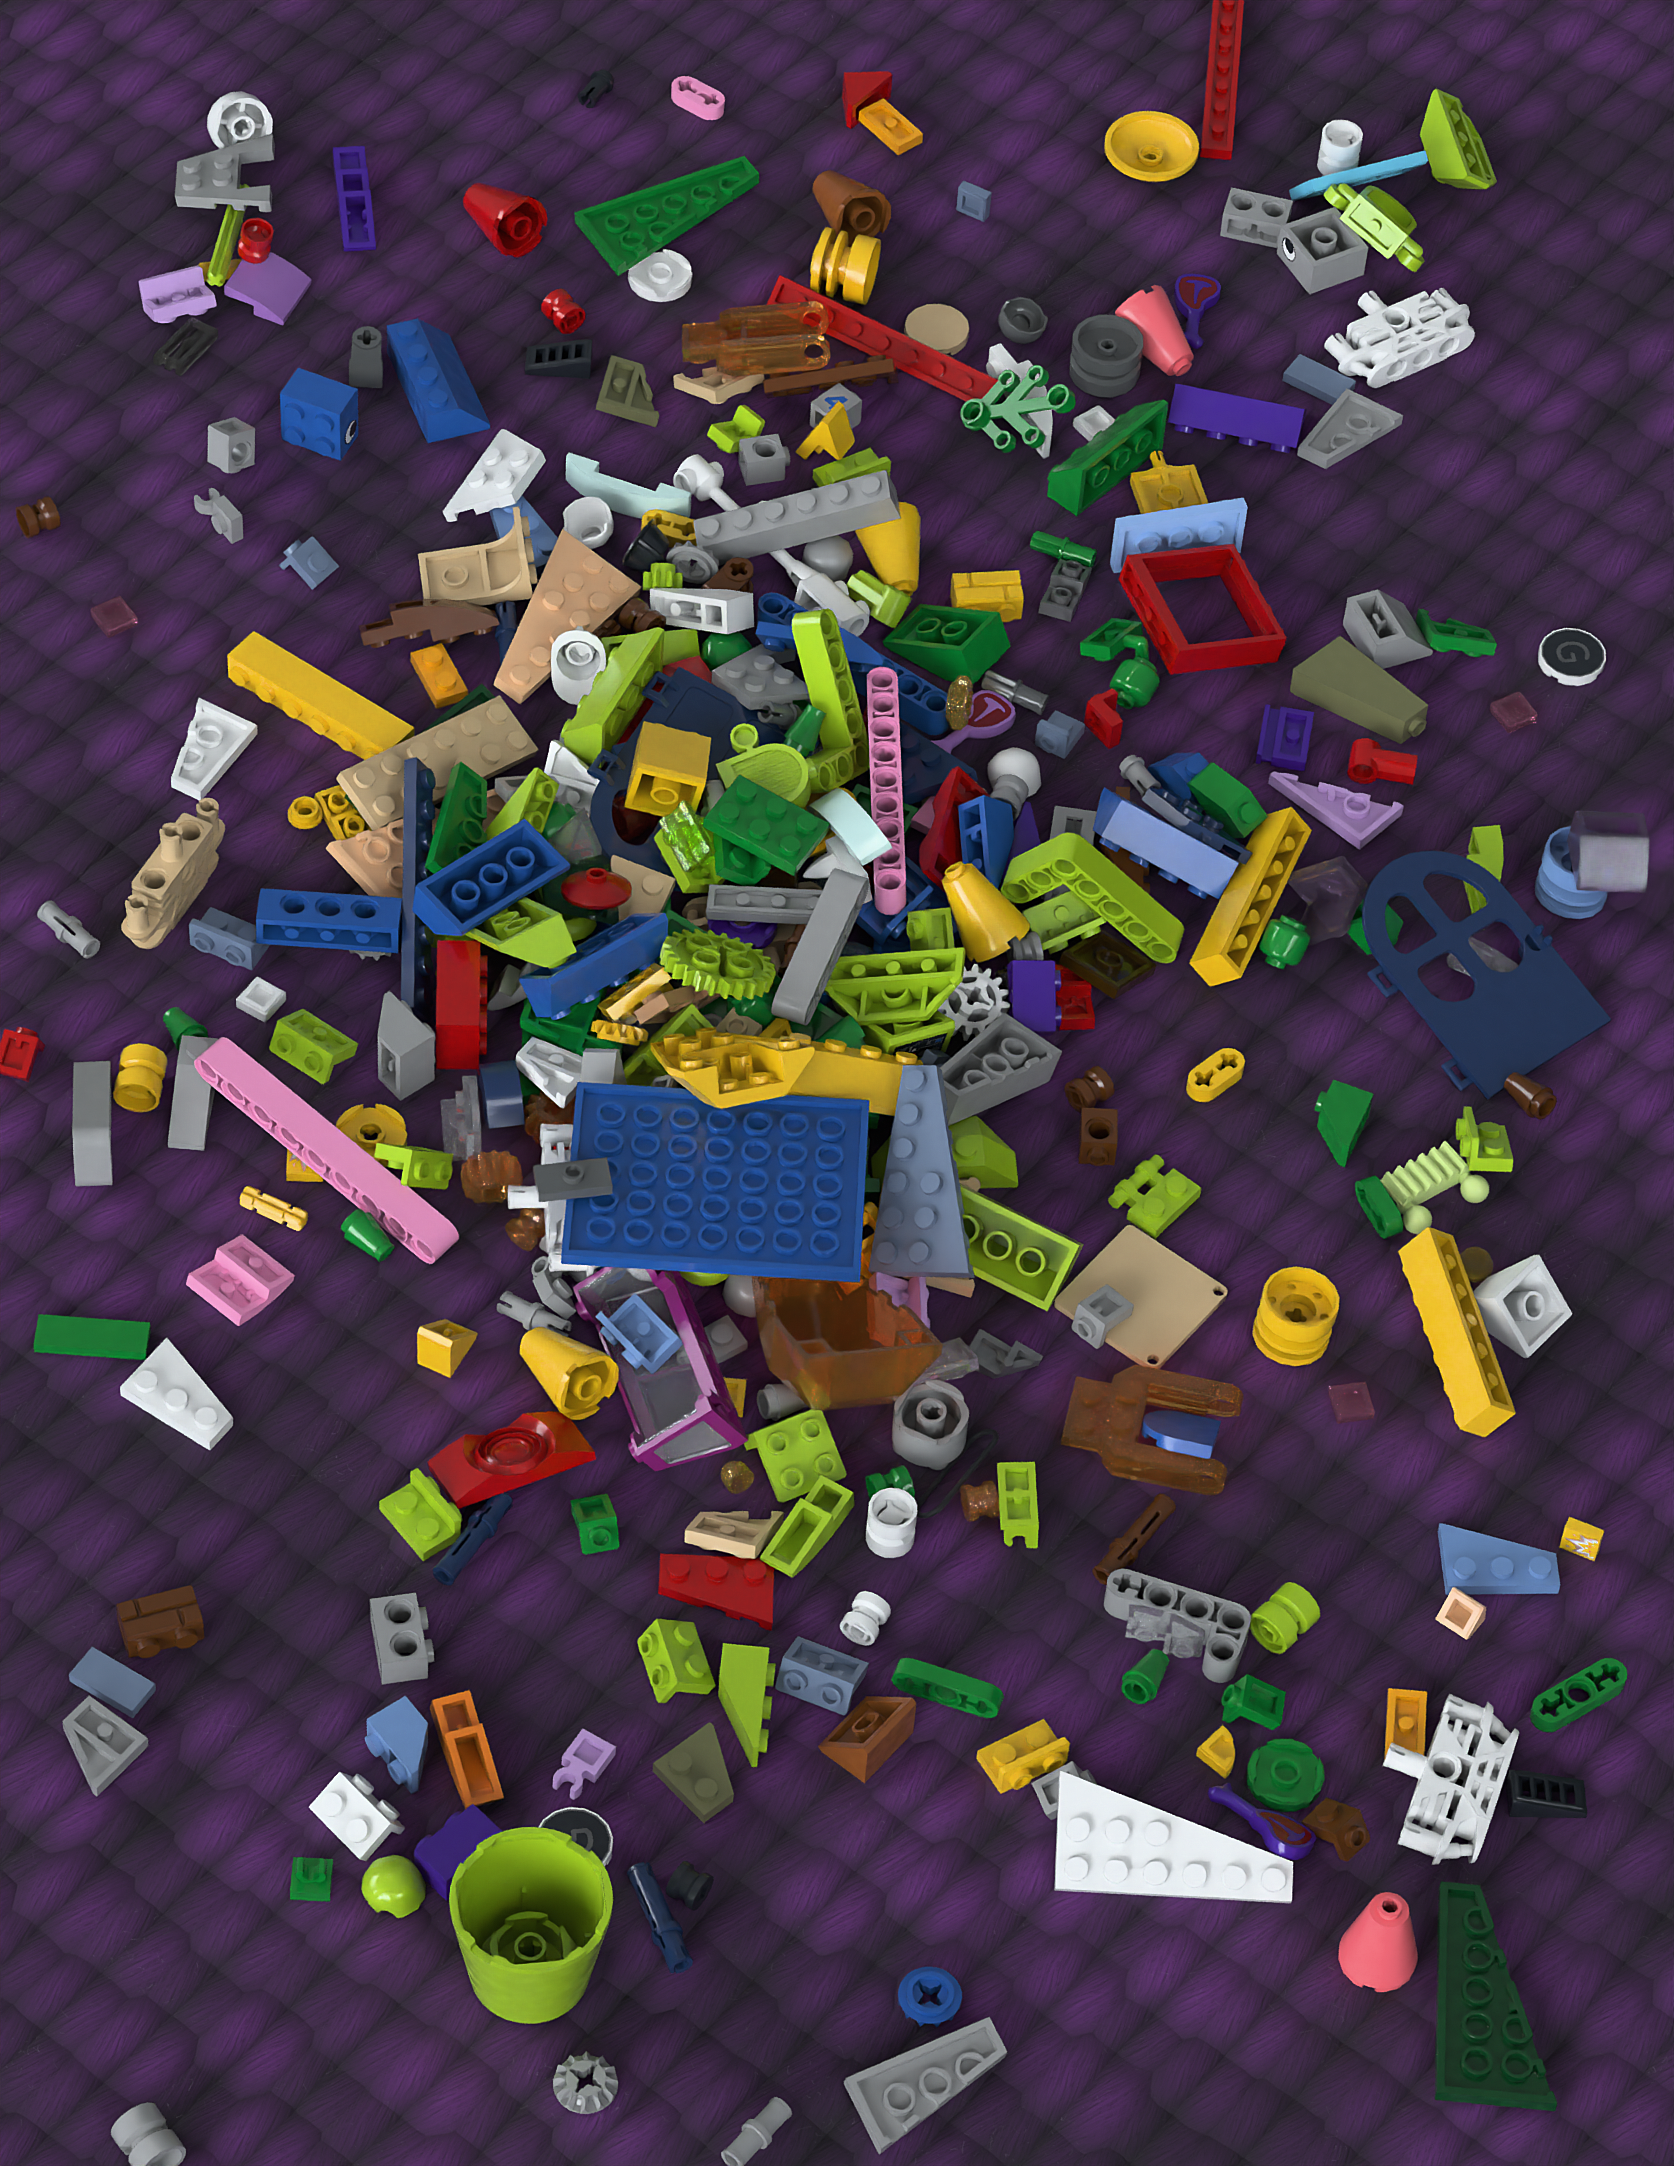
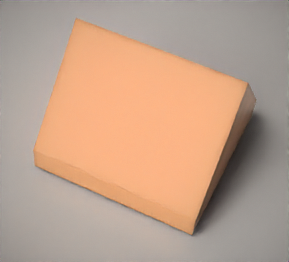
[1436,1587,1486,1640]

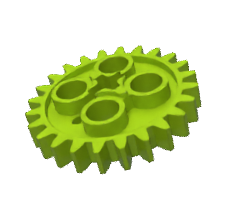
[659,929,776,1000]

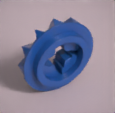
[898,1967,962,2027]

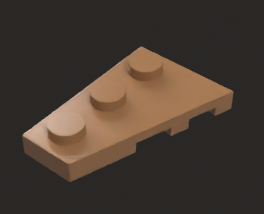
[634,985,721,1024]

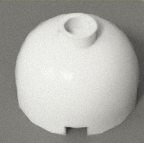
[207,91,273,149]

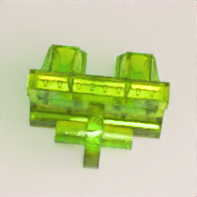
[659,800,716,873]

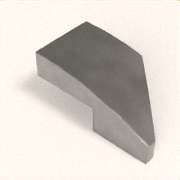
[961,1329,1043,1379]

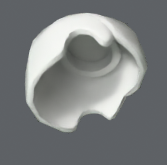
[563,496,614,549]
[988,747,1041,797]

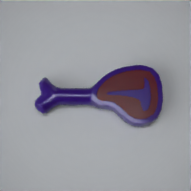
[1174,274,1221,349]
[1207,1783,1316,1860]

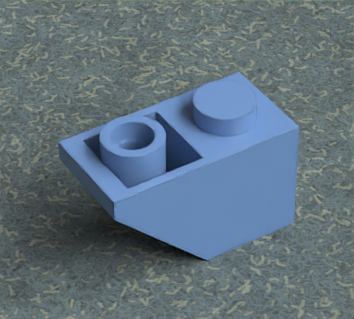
[365,1696,428,1794]

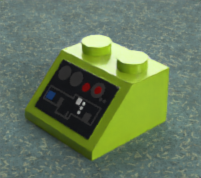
[861,1011,955,1060]

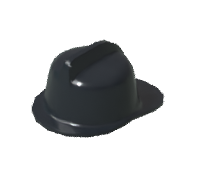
[622,519,669,573]

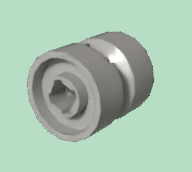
[111,2102,186,2166]

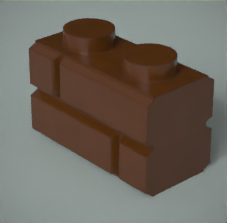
[116,1585,204,1658]

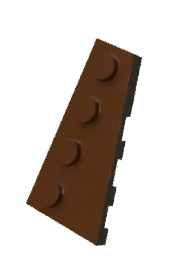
[763,355,899,399]

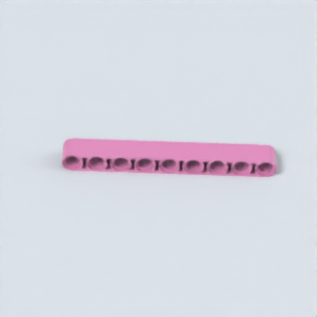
[867,667,906,915]
[194,1037,459,1264]

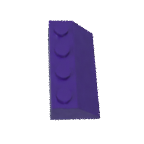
[1168,384,1307,453]

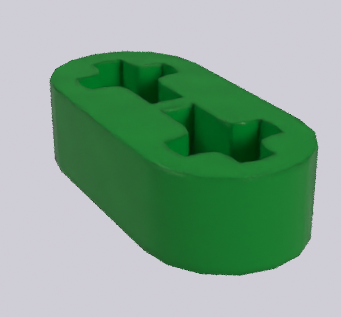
[1355,1175,1403,1239]

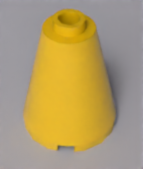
[855,502,921,596]
[942,861,1030,962]
[520,1327,619,1420]

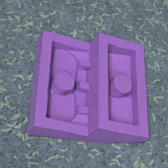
[224,252,311,325]

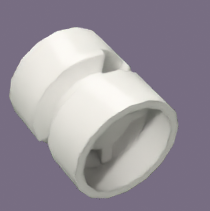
[1317,120,1363,176]
[866,1488,917,1558]

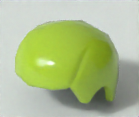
[361,1855,426,1918]

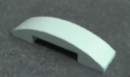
[566,452,691,519]
[806,788,892,866]

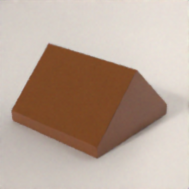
[818,1696,916,1783]

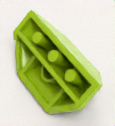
[1420,88,1497,189]
[824,947,965,1026]
[871,1116,1018,1192]

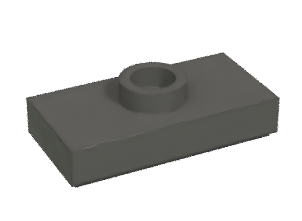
[533,1157,613,1202]

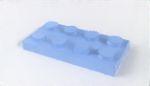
[1110,498,1248,573]

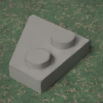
[63,1695,148,1796]

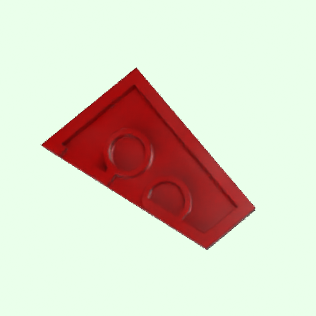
[658,1553,774,1631]

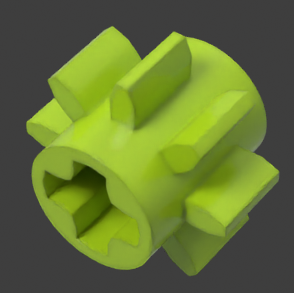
[643,563,683,591]

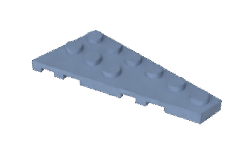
[868,1065,975,1278]

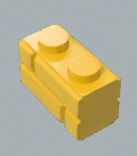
[950,570,1024,622]

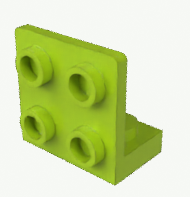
[744,1406,847,1503]

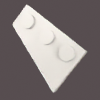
[171,698,257,800]
[120,1338,233,1450]

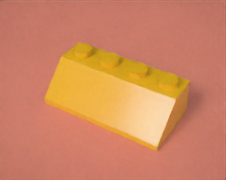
[780,1033,923,1116]

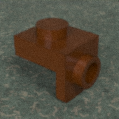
[1301,1797,1370,1862]

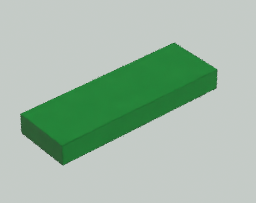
[34,1314,151,1360]

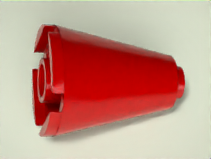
[463,183,547,258]

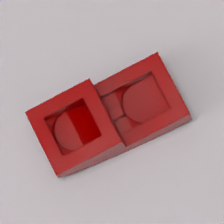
[1055,964,1095,1030]

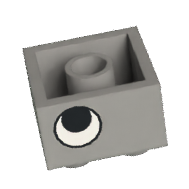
[1277,207,1368,294]

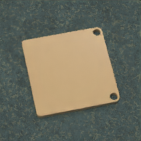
[1054,1225,1227,1371]

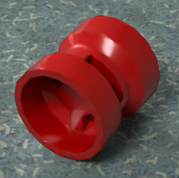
[237,218,274,264]
[541,289,586,334]

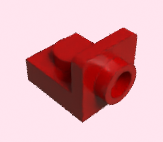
[1084,688,1123,749]
[0,1027,45,1082]

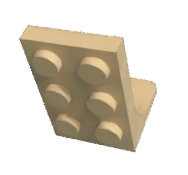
[418,506,538,606]

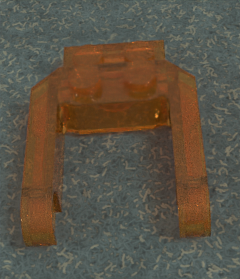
[682,301,830,376]
[1061,1364,1244,1495]

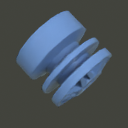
[1535,826,1618,919]

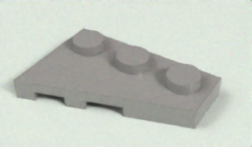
[1297,388,1403,469]

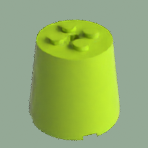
[449,1827,613,2024]

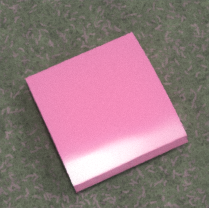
[186,1234,295,1326]

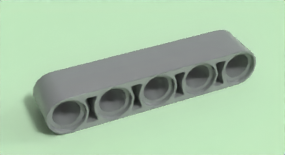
[771,868,869,1026]

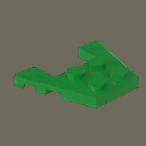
[520,968,643,1057]

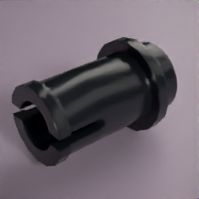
[578,69,614,108]

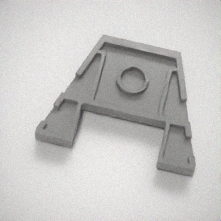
[175,134,275,212]
[711,644,811,710]

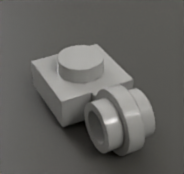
[531,1256,577,1320]
[675,1315,748,1372]

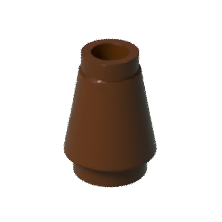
[1504,1072,1557,1120]

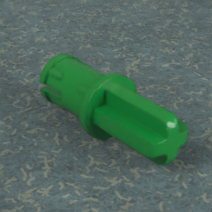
[1030,531,1097,568]

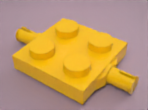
[1130,451,1208,514]

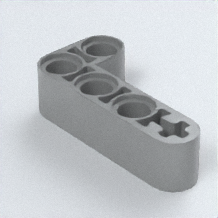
[72,1061,113,1186]
[1104,1569,1251,1683]

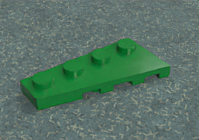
[425,762,487,874]

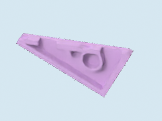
[1268,771,1404,850]

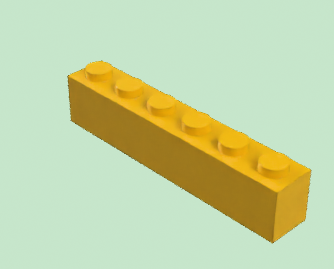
[227,631,414,760]
[1189,807,1312,987]
[1398,1227,1516,1437]

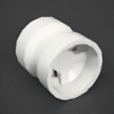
[840,1591,891,1646]

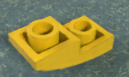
[314,785,372,841]

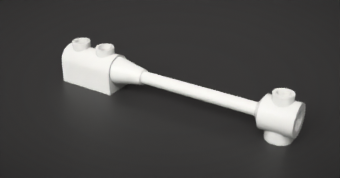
[673,454,870,637]

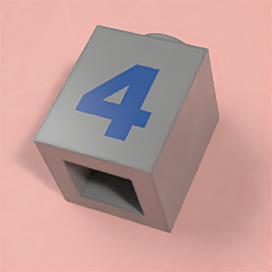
[810,383,862,429]

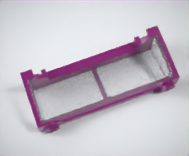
[573,1267,748,1472]

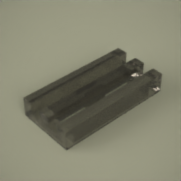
[153,317,218,376]

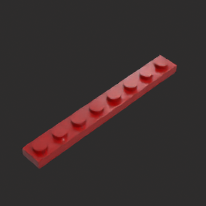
[1200,0,1244,160]
[766,275,998,402]

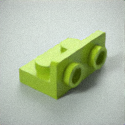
[813,448,891,487]
[269,1009,358,1084]
[1456,1106,1513,1172]
[374,1143,453,1190]
[379,1468,462,1561]

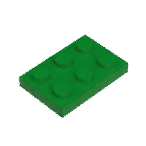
[703,775,830,876]

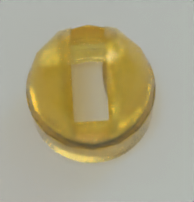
[721,1461,754,1494]

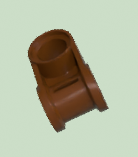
[701,557,754,593]

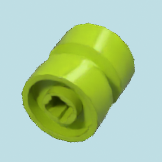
[1249,1582,1321,1654]

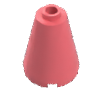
[1115,285,1194,376]
[1338,1892,1418,1992]

